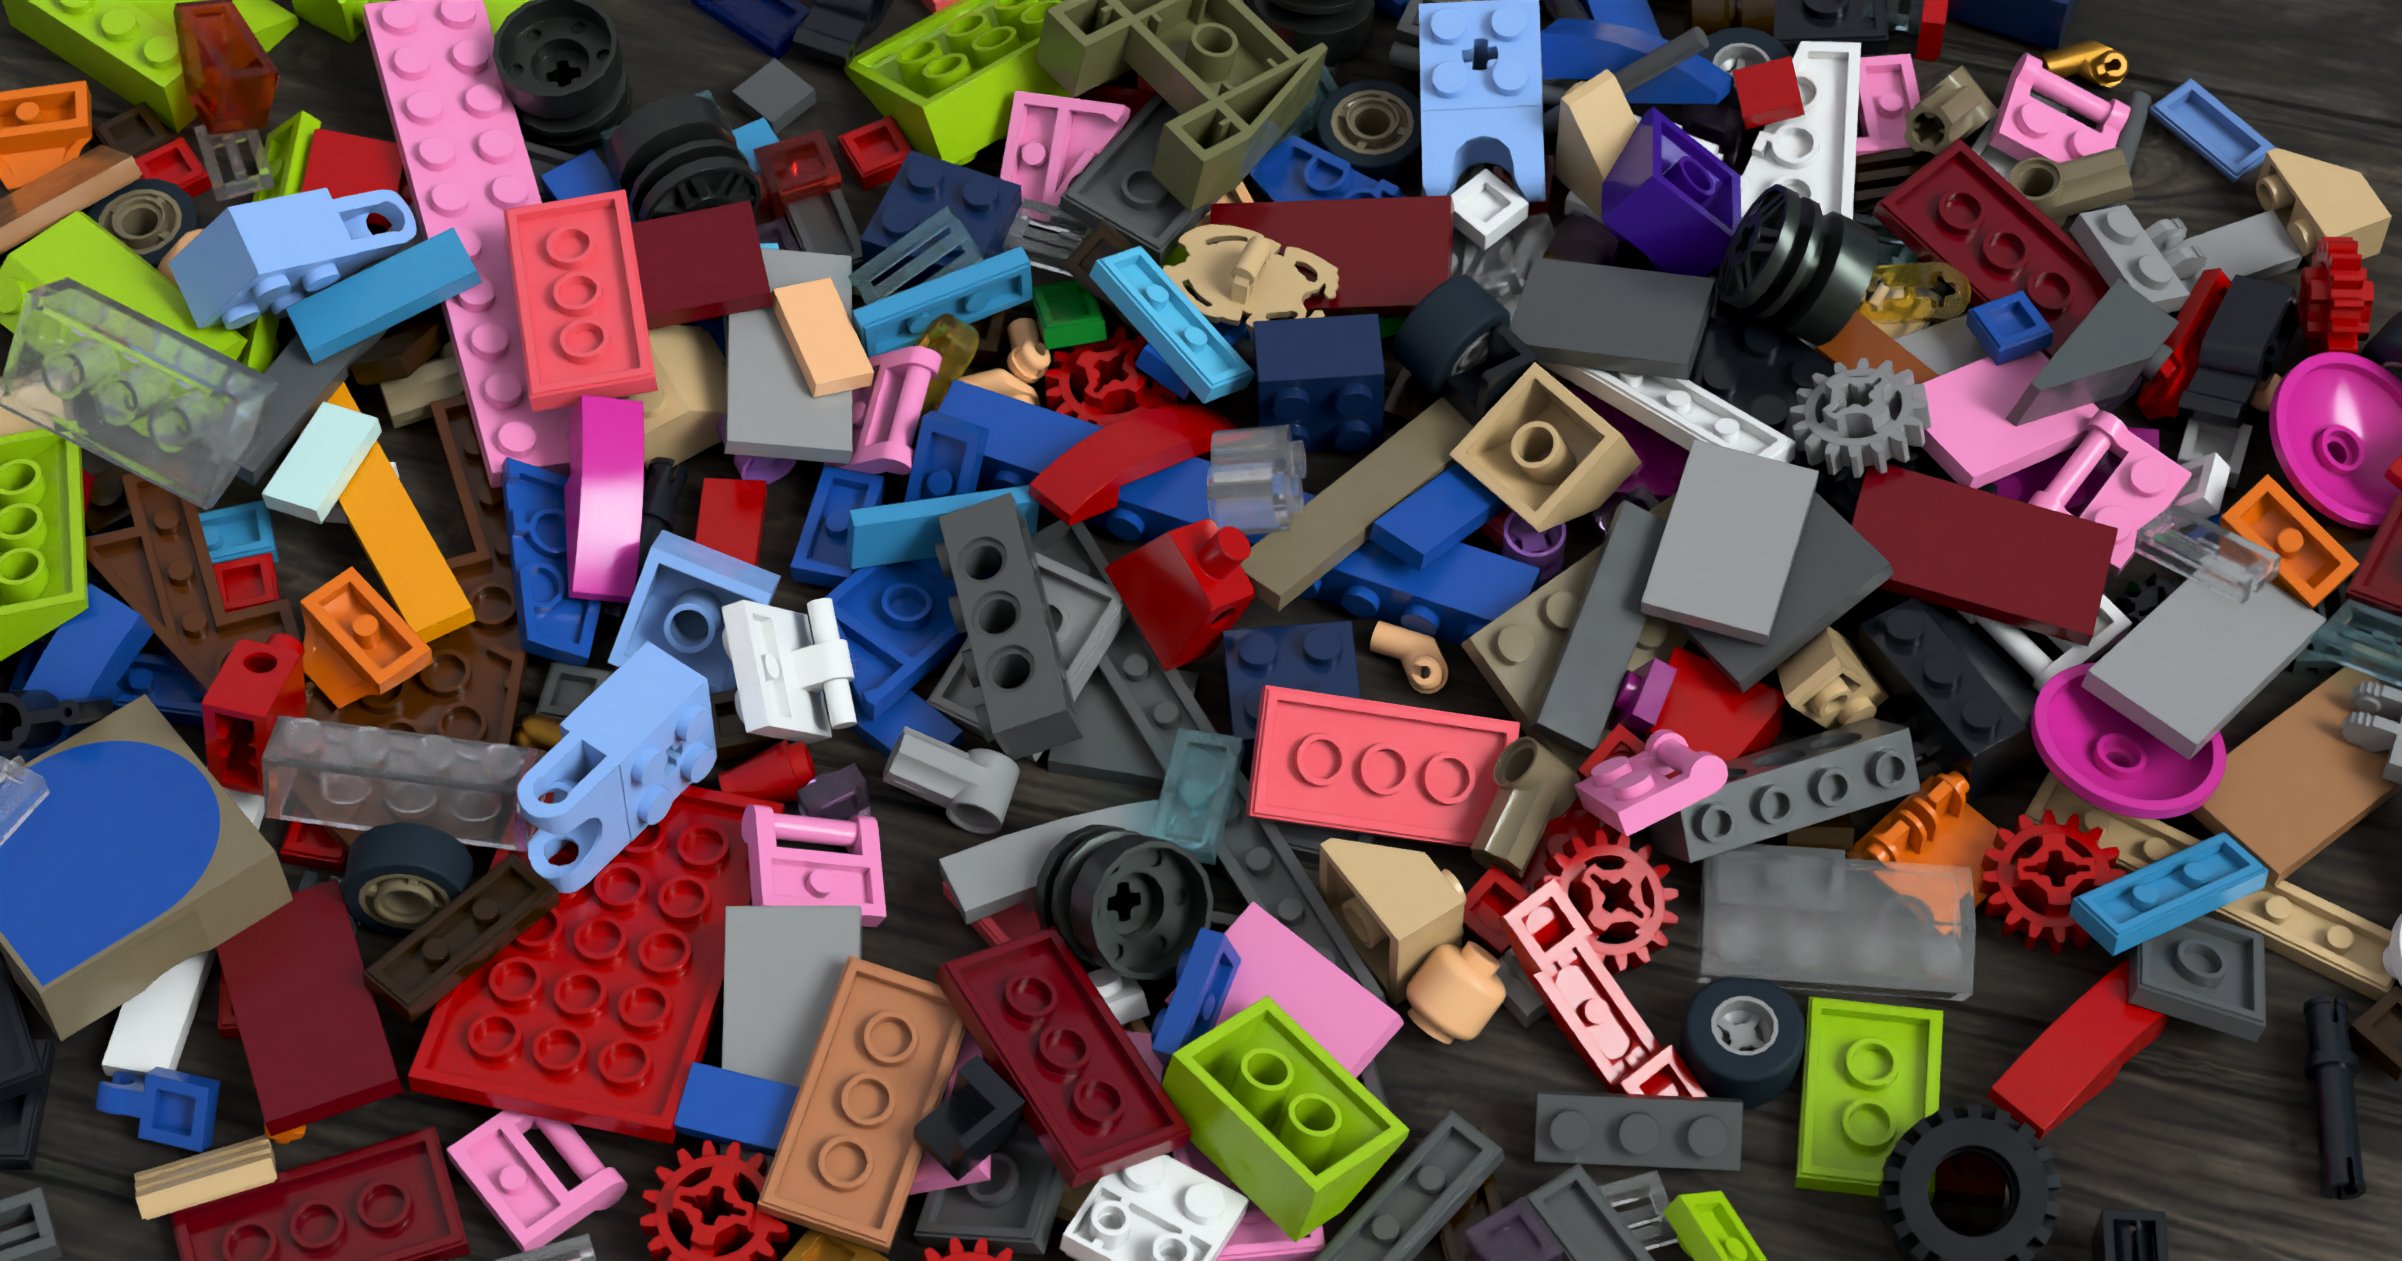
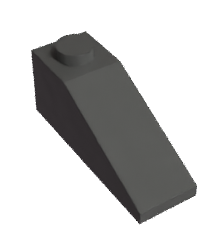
[2006,278,2180,426]

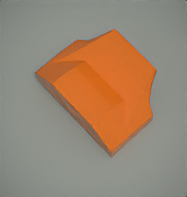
[0,80,92,191]
[2219,474,2360,610]
[300,566,433,709]

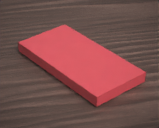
[503,189,658,412]
[1245,685,1520,849]

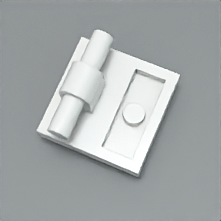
[721,598,857,744]
[1060,1154,1250,1261]

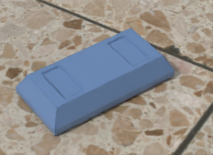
[2149,78,2276,184]

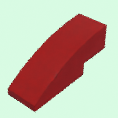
[1986,959,2170,1140]

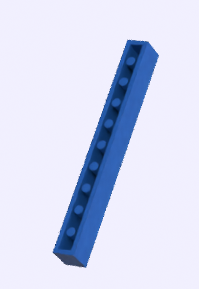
[937,379,1540,646]

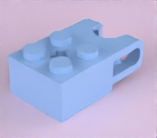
[1419,0,1546,202]
[168,188,417,330]
[517,641,717,893]

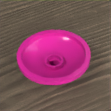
[2269,352,2402,530]
[2031,662,2226,819]

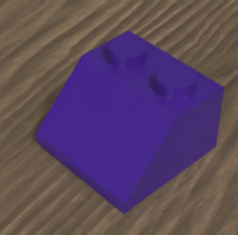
[1601,107,1742,277]

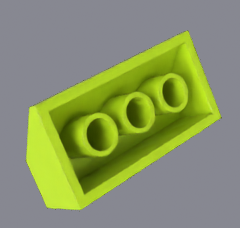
[0,211,248,444]

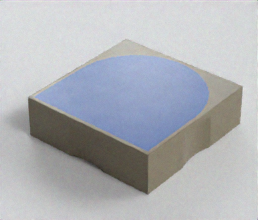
[0,694,293,1041]

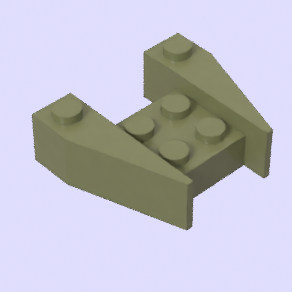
[1035,0,1328,212]

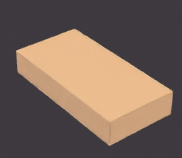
[771,277,874,398]

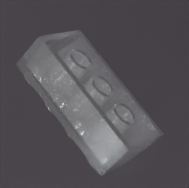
[0,277,279,510]
[261,715,548,852]
[1696,850,1976,1001]

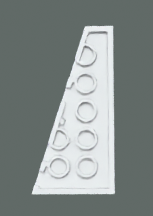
[1705,41,1861,350]

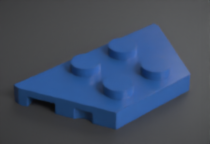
[824,557,1000,721]

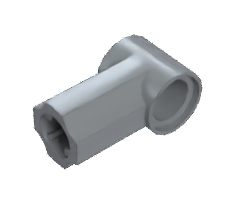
[882,726,1020,835]

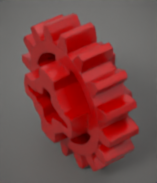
[2297,237,2374,356]
[1045,326,1178,427]
[1978,810,2126,954]
[1534,829,1679,976]
[640,1140,790,1261]

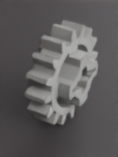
[1790,358,1931,478]

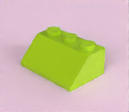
[1161,995,1410,1243]

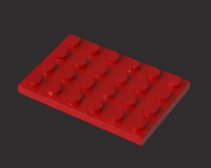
[408,755,786,1144]

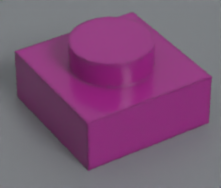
[1607,658,1677,736]

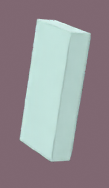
[262,401,382,524]

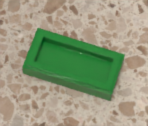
[1030,280,1107,350]

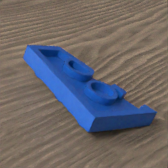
[1248,134,1407,202]
[501,457,602,667]

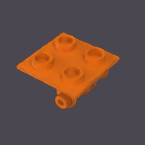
[1845,771,2031,939]

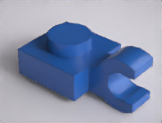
[95,1066,220,1152]

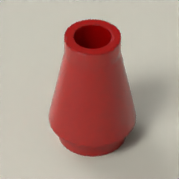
[718,739,819,803]

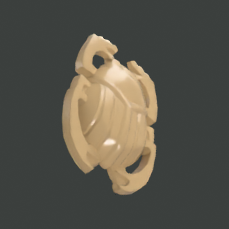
[1162,224,1340,333]

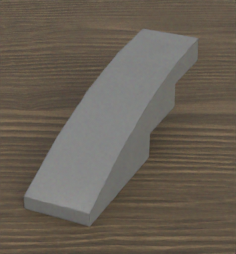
[939,797,1209,925]

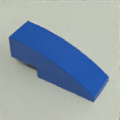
[1540,18,1734,104]
[0,583,154,763]

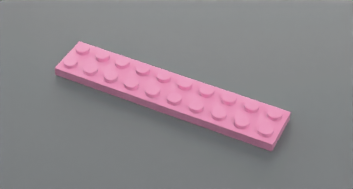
[363,0,576,488]

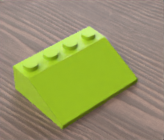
[2,0,299,133]
[843,0,1122,166]
[0,422,89,662]

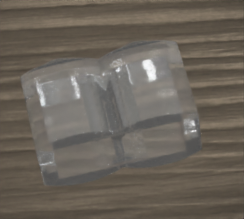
[1207,424,1306,535]

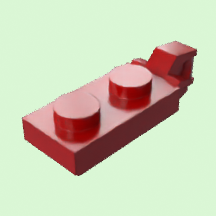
[2136,268,2231,421]

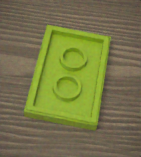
[1795,996,1943,1203]

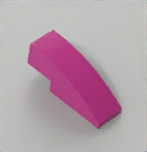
[564,395,644,604]

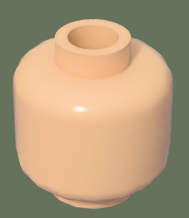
[1406,941,1506,1045]

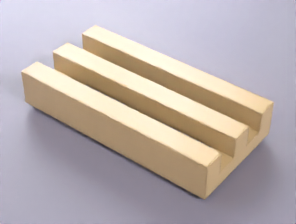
[134,1135,278,1220]

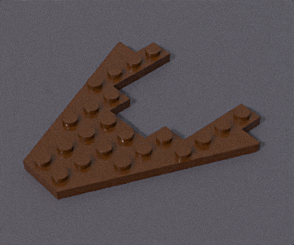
[86,394,529,855]

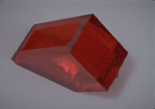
[173,0,280,135]

